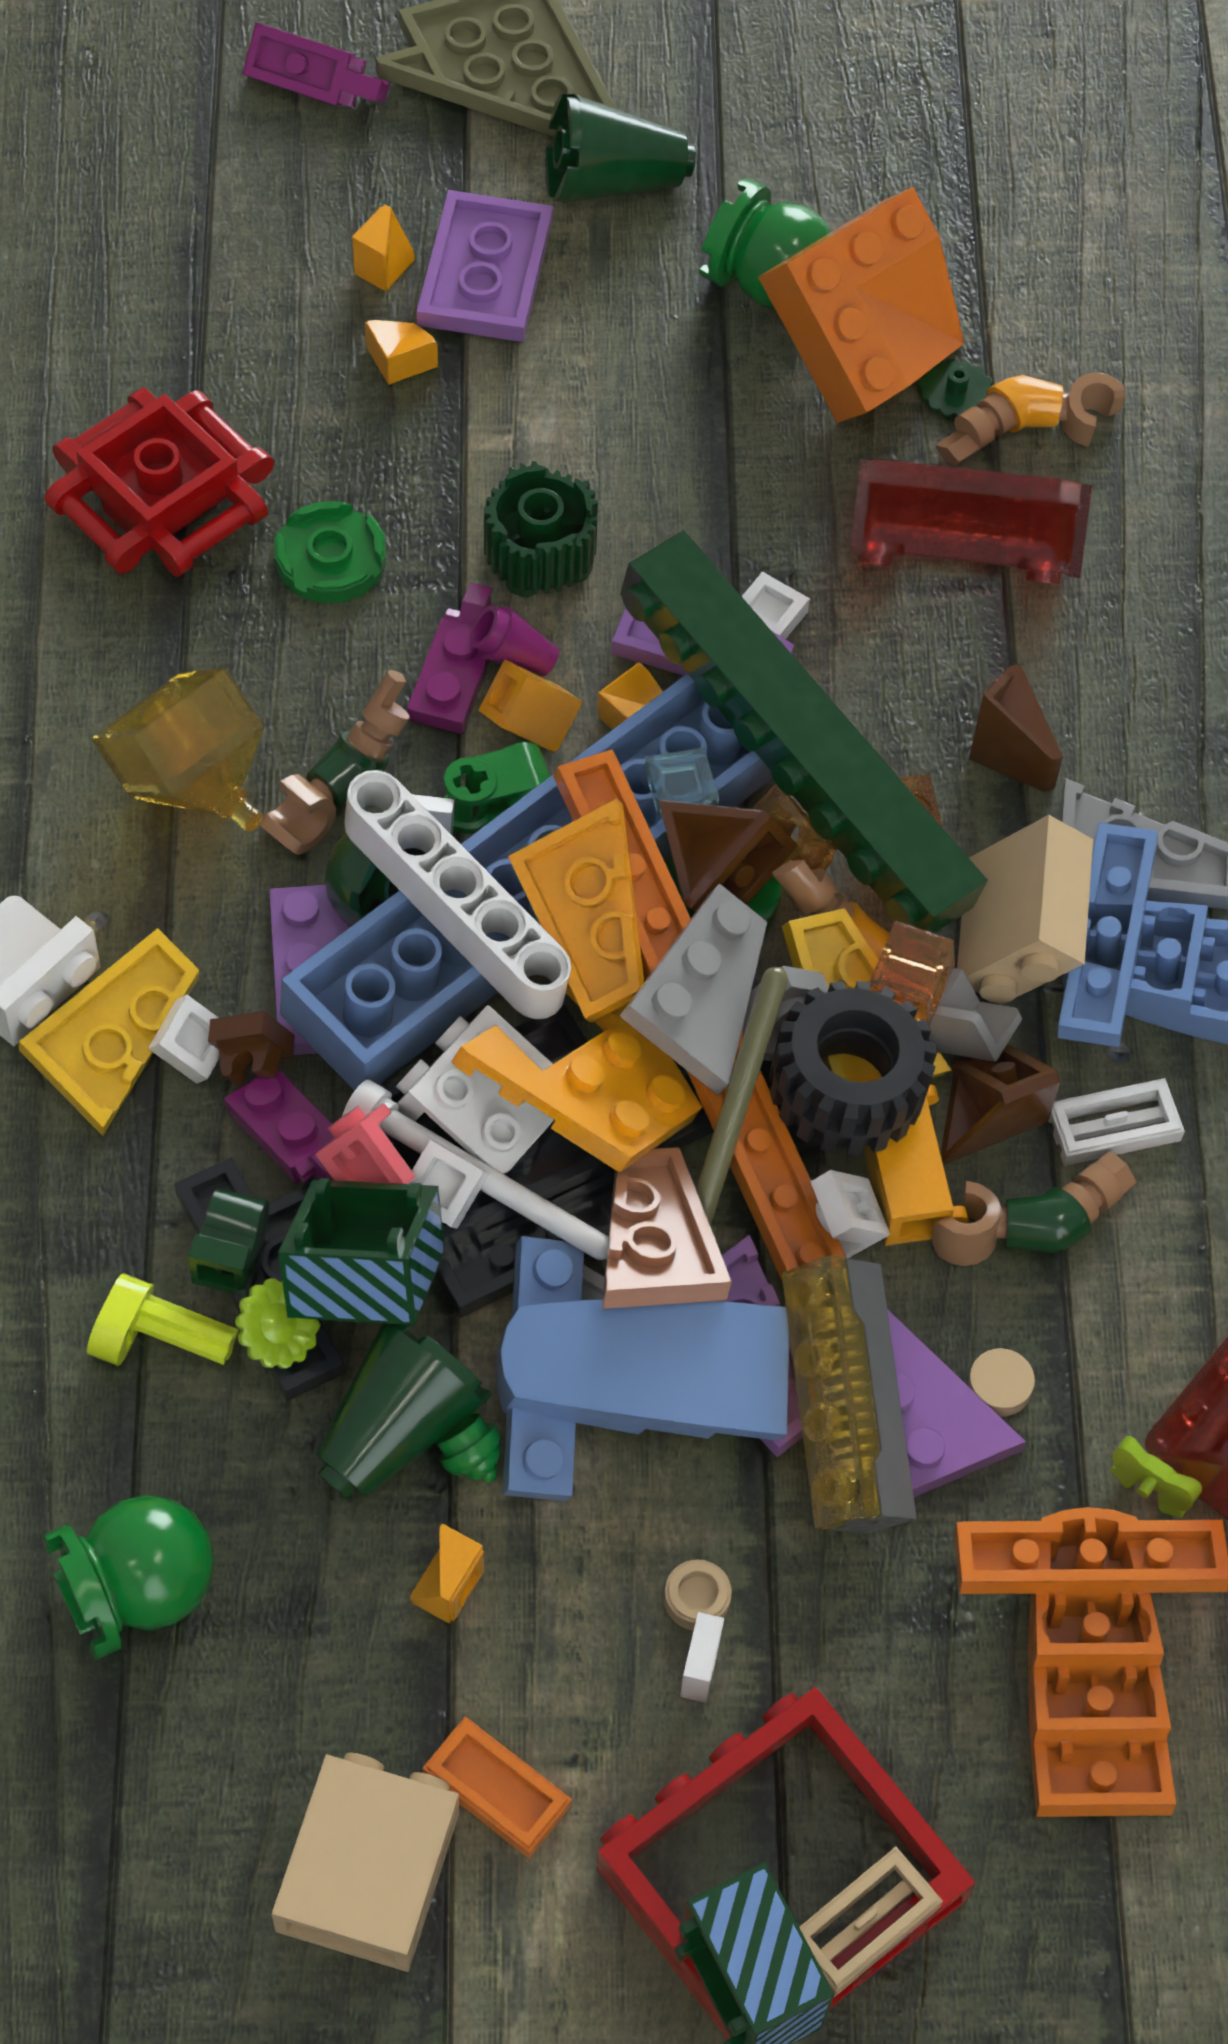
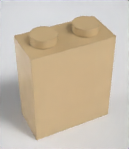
[957,815,1093,1005]
[272,1753,459,1972]

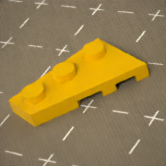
[782,908,952,1082]
[19,928,199,1136]

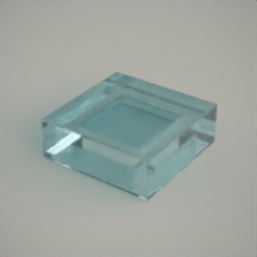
[644,747,719,819]

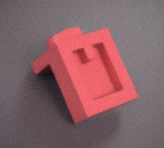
[315,1103,416,1184]

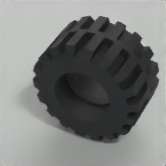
[769,981,937,1155]

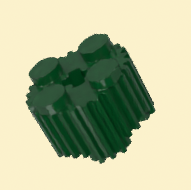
[484,461,598,598]

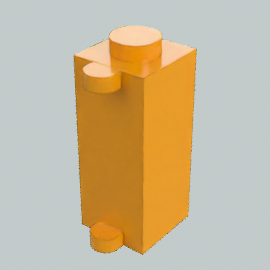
[863,1077,969,1246]

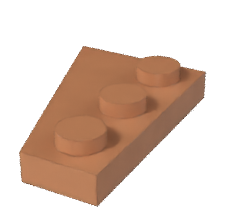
[602,1147,732,1309]

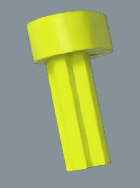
[87,1273,239,1366]

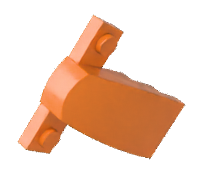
[954,1507,1228,1817]

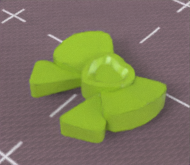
[1110,1436,1202,1518]

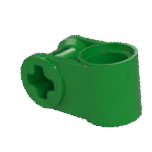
[443,742,551,834]

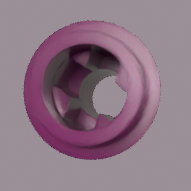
[470,605,559,677]

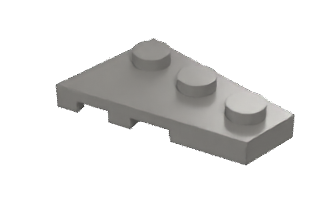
[1060,778,1228,909]
[620,883,767,1095]

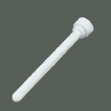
[342,1079,608,1260]

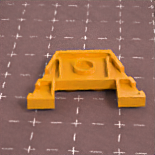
[451,985,703,1173]

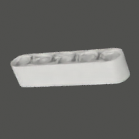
[344,770,571,1019]

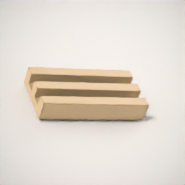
[799,1847,943,1997]

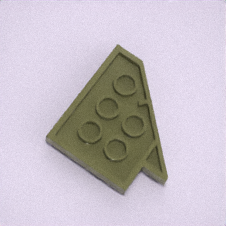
[375,0,617,137]

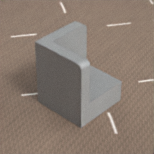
[916,966,1022,1062]

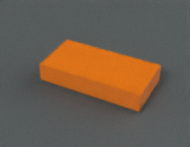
[422,1716,572,1859]

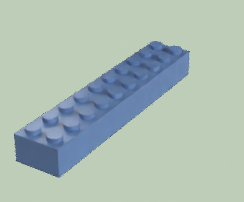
[280,673,772,1091]

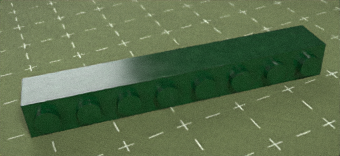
[620,530,988,942]

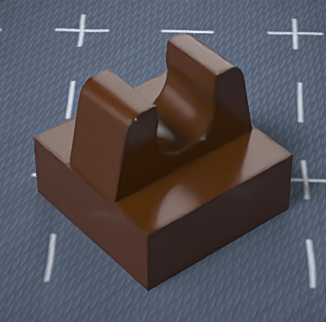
[208,1011,295,1085]

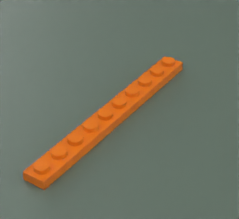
[553,749,847,1328]

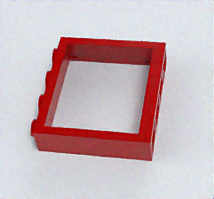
[596,1686,975,2040]

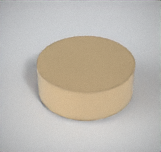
[968,1348,1035,1417]
[664,1560,732,1631]

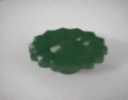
[918,359,993,419]

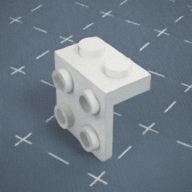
[0,896,101,1047]
[396,1005,554,1174]

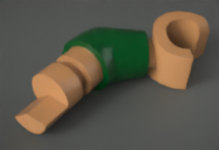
[259,670,410,855]
[932,1150,1137,1266]

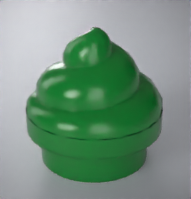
[436,1413,501,1483]

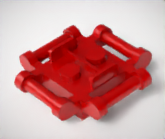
[45,387,274,577]

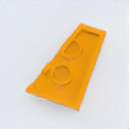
[508,798,644,1023]

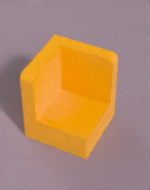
[478,659,583,752]

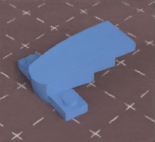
[1058,822,1228,1047]
[495,1236,790,1502]

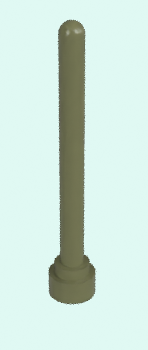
[696,967,788,1245]

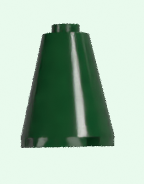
[545,94,695,203]
[315,1323,492,1499]

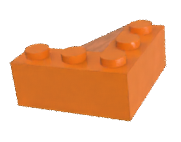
[758,187,965,423]

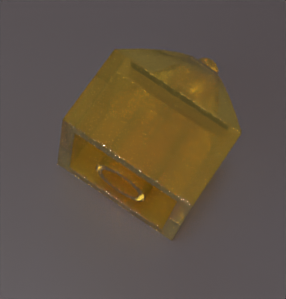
[91,668,264,832]

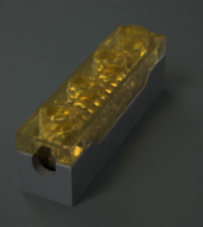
[781,1255,917,1534]

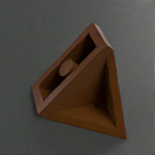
[969,664,1063,792]
[659,800,798,914]
[941,1043,1060,1165]

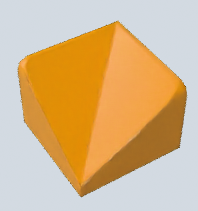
[352,204,415,292]
[365,320,438,385]
[597,662,663,730]
[410,1524,484,1624]

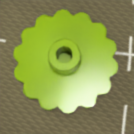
[235,1278,321,1369]

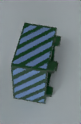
[278,1178,445,1325]
[674,1862,835,2044]

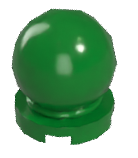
[699,177,831,310]
[42,1495,215,1660]

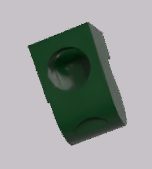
[187,1188,269,1297]

